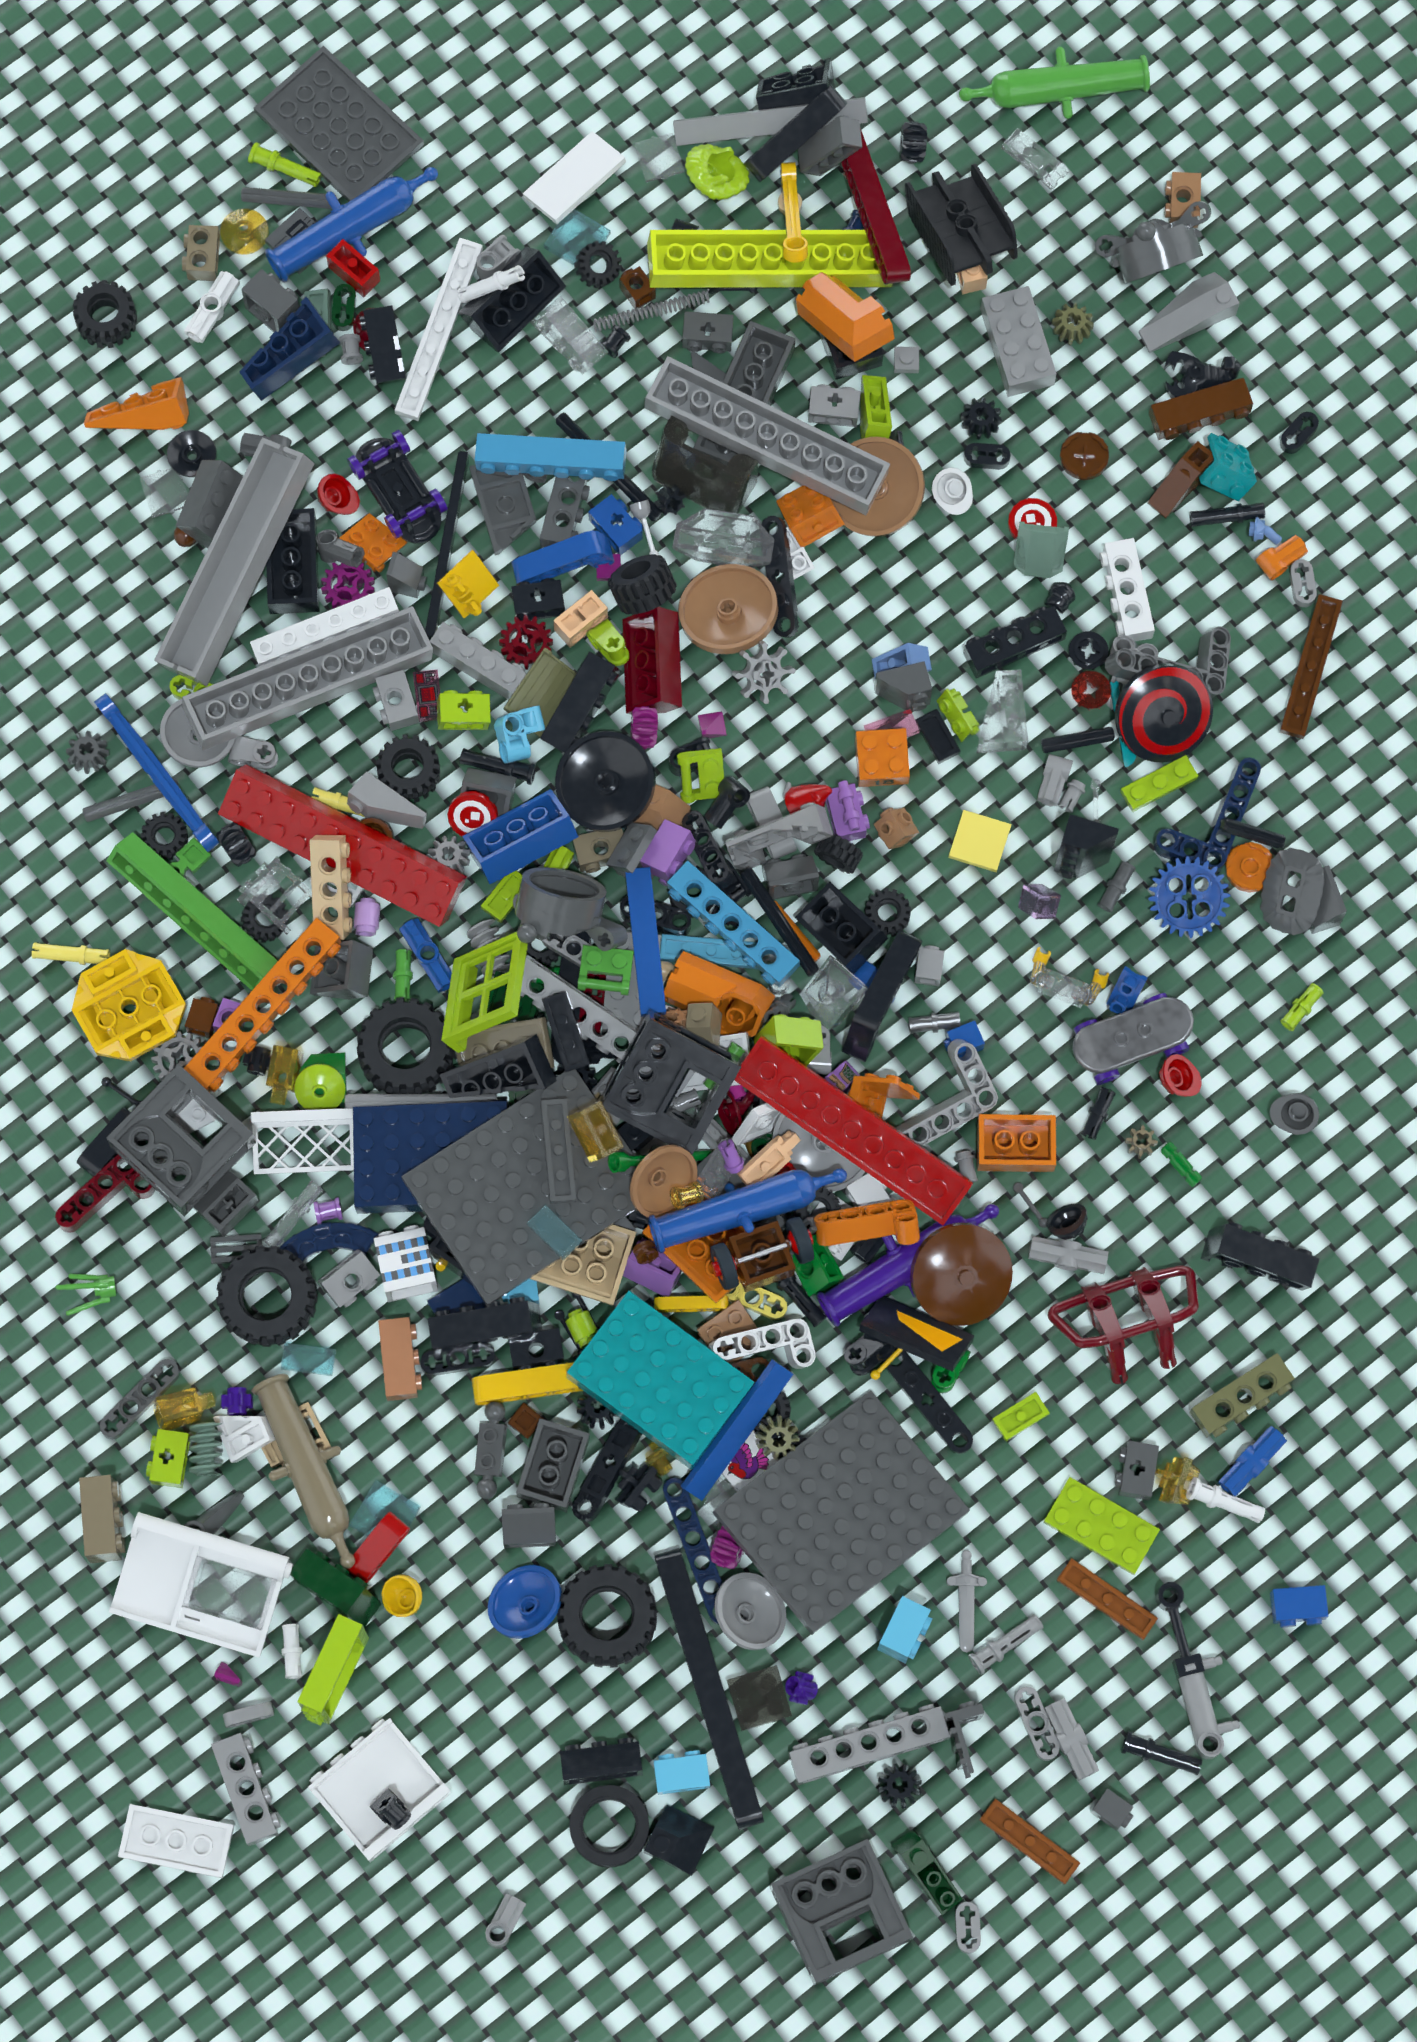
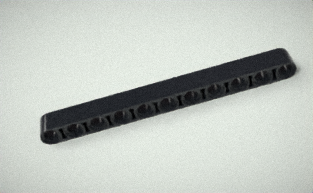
[654,1548,764,1830]

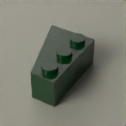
[290,1548,381,1628]

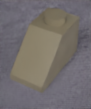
[686,1003,722,1046]

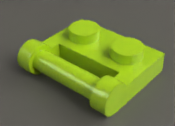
[677,748,724,803]

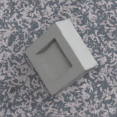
[894,346,919,373]

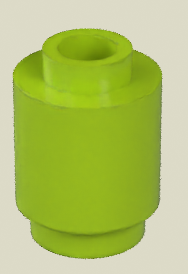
[565,1308,598,1349]

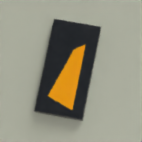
[859,1296,974,1372]

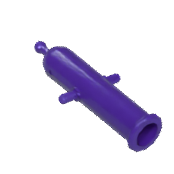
[816,1204,999,1327]

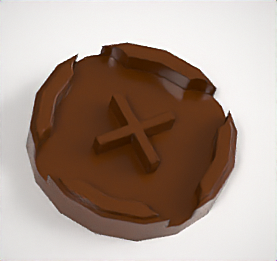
[1060,432,1109,480]

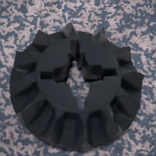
[1069,631,1109,670]

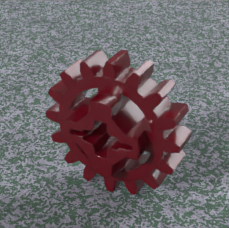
[499,615,553,670]

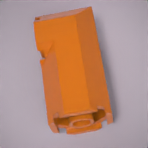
[796,272,895,362]
[664,951,776,1037]

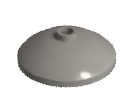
[160,699,235,768]
[715,1572,786,1650]

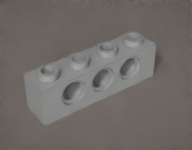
[211,1733,281,1846]

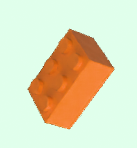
[977,1114,1056,1172]

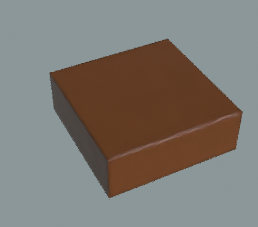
[508,1403,544,1440]

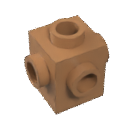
[874,808,919,849]

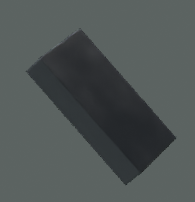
[915,709,961,764]

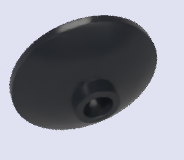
[167,430,216,477]

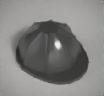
[1270,1093,1319,1135]

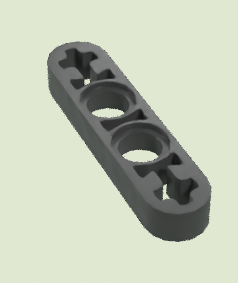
[100,1359,180,1440]

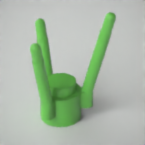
[55,1274,116,1316]

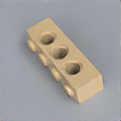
[310,835,353,940]

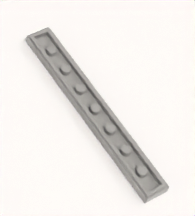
[673,97,868,146]

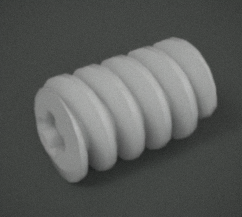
[467,919,510,976]

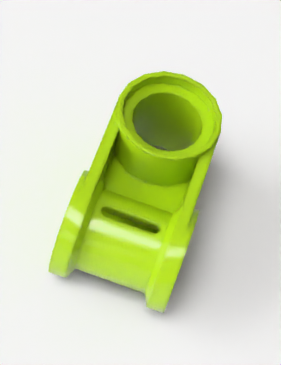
[586,619,629,666]

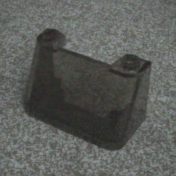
[652,415,758,519]

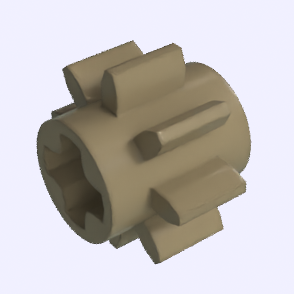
[1125,1125,1158,1159]

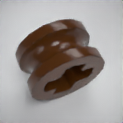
[633,1240,659,1264]

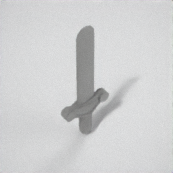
[946,1550,987,1653]

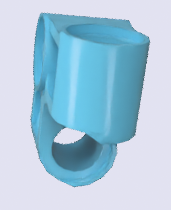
[494,706,545,763]

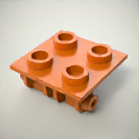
[339,513,407,573]

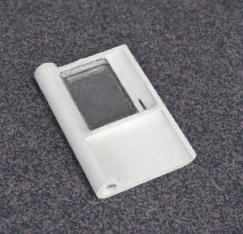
[109,1512,293,1658]

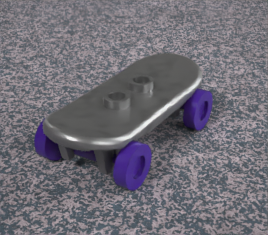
[1073,993,1194,1085]

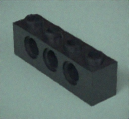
[963,606,1067,679]

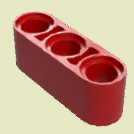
[345,1511,410,1583]

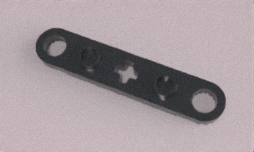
[761,516,799,638]
[882,1347,973,1454]
[572,1418,642,1522]

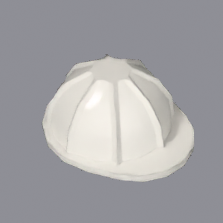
[932,468,973,515]

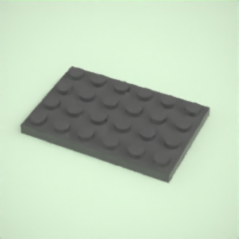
[254,46,424,202]

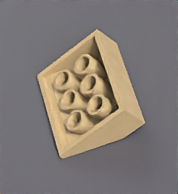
[530,1225,636,1306]

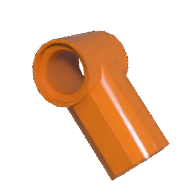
[1255,535,1308,581]

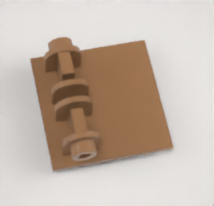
[697,1300,757,1364]

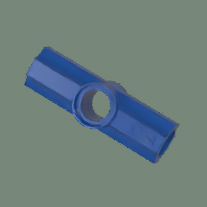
[399,918,452,993]
[1218,1426,1287,1496]

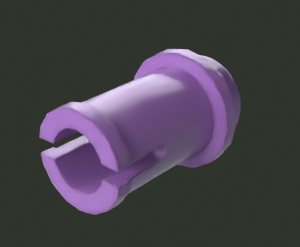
[718,1139,744,1174]

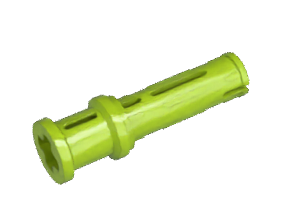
[248,142,321,187]

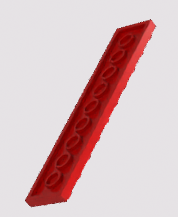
[735,1035,973,1225]

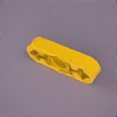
[654,1296,729,1313]

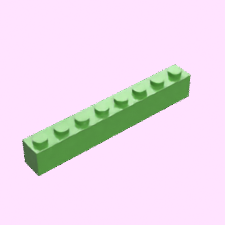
[106,832,278,990]

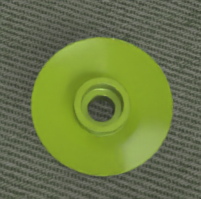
[294,1064,345,1110]

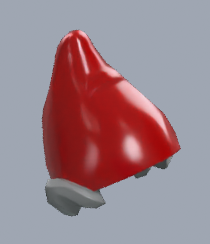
[782,782,832,814]

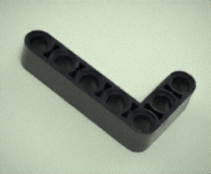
[842,930,922,1063]

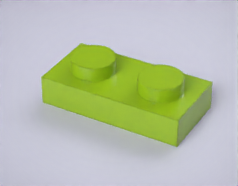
[481,871,522,923]
[992,1392,1050,1442]

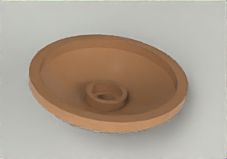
[630,1145,697,1218]

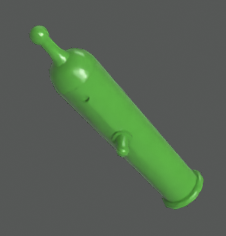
[959,47,1150,119]

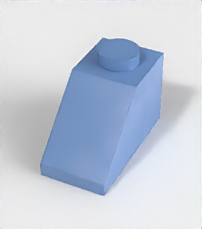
[872,643,932,677]

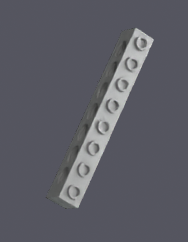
[520,955,695,1098]

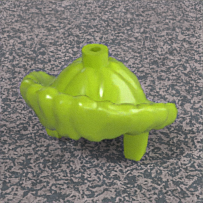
[685,144,750,200]

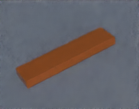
[1056,1558,1158,1641]
[979,1799,1080,1885]

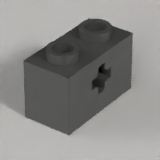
[682,311,734,353]
[1115,1440,1159,1501]

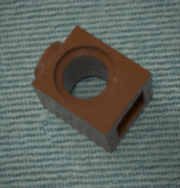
[619,266,656,311]
[185,997,219,1039]

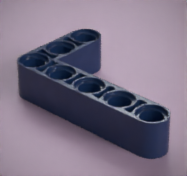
[1154,757,1261,875]

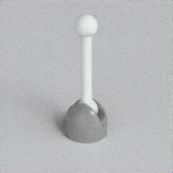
[629,500,659,555]

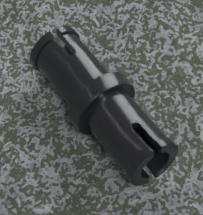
[1081,1087,1116,1140]

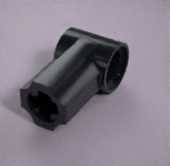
[704,776,750,829]
[851,1237,884,1265]

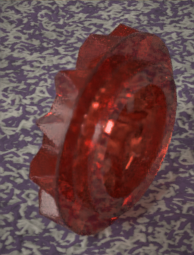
[1071,671,1111,710]

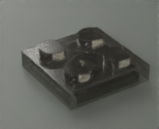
[726,1665,792,1732]

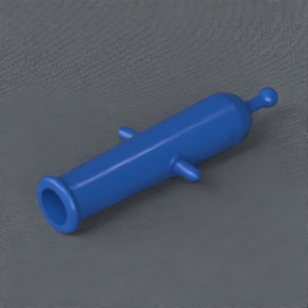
[265,167,438,282]
[648,1168,847,1253]

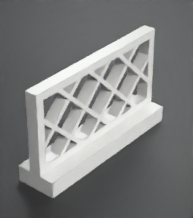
[251,1108,354,1174]

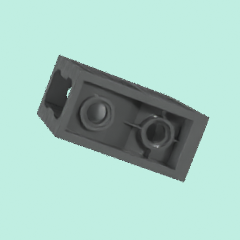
[107,1064,256,1217]
[770,1839,913,1986]

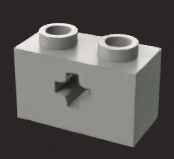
[808,384,861,427]

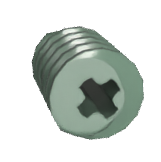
[189,1422,222,1476]

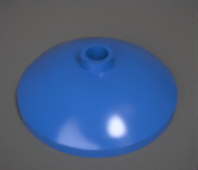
[488,1565,562,1639]

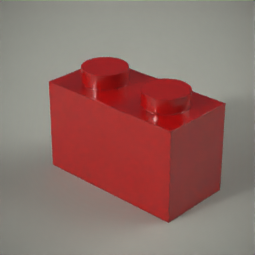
[326,239,380,298]

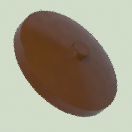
[910,1223,1013,1326]

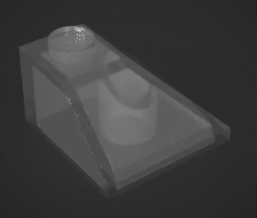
[800,955,868,1030]

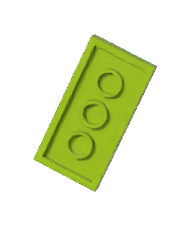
[1043,1477,1160,1575]

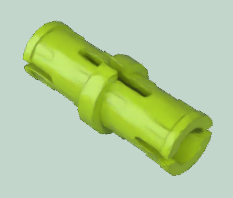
[1280,983,1324,1031]

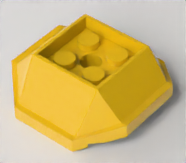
[72,949,187,1062]

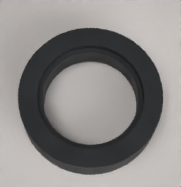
[569,1785,649,1868]

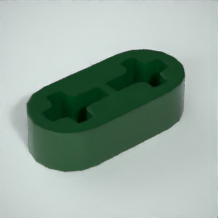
[332,284,356,331]

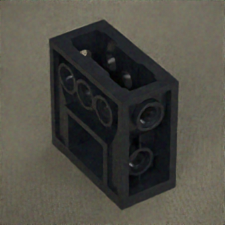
[601,1009,741,1155]

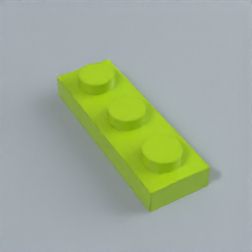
[1120,755,1198,812]

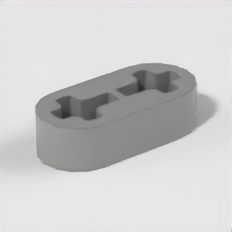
[1289,559,1317,607]
[223,1702,274,1728]
[955,1902,981,1954]

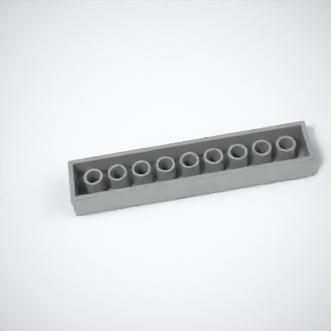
[644,356,890,515]
[182,606,433,751]

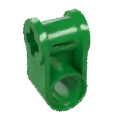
[931,1350,971,1394]

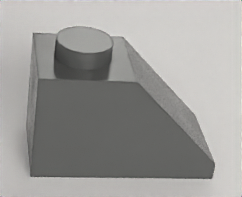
[386,552,427,598]

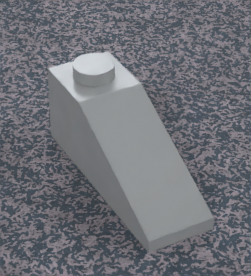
[347,772,427,829]

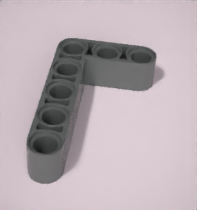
[1105,626,1231,698]

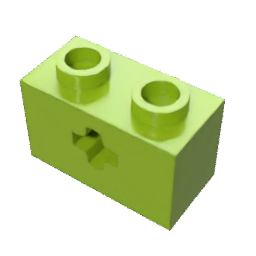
[437,690,491,730]
[146,1429,191,1488]

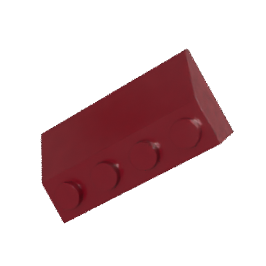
[622,607,682,714]

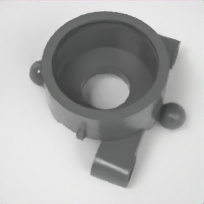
[1095,201,1211,283]
[513,868,628,951]

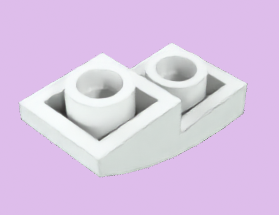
[773,526,815,579]

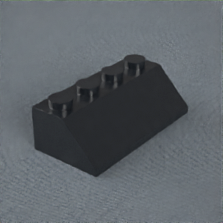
[458,247,566,352]
[1054,814,1119,879]

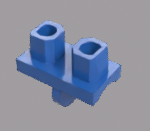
[1106,966,1148,1014]

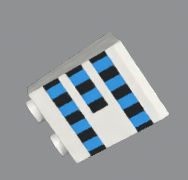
[374,1225,438,1302]

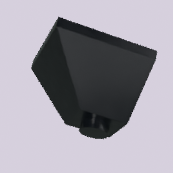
[644,1805,715,1876]

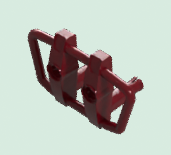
[1047,1265,1199,1384]

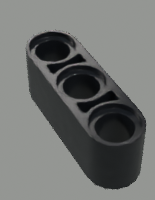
[620,896,691,936]
[76,1108,131,1177]

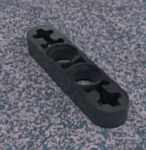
[682,811,734,889]

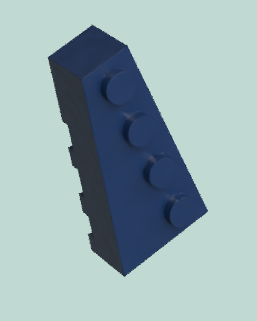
[240,296,340,401]

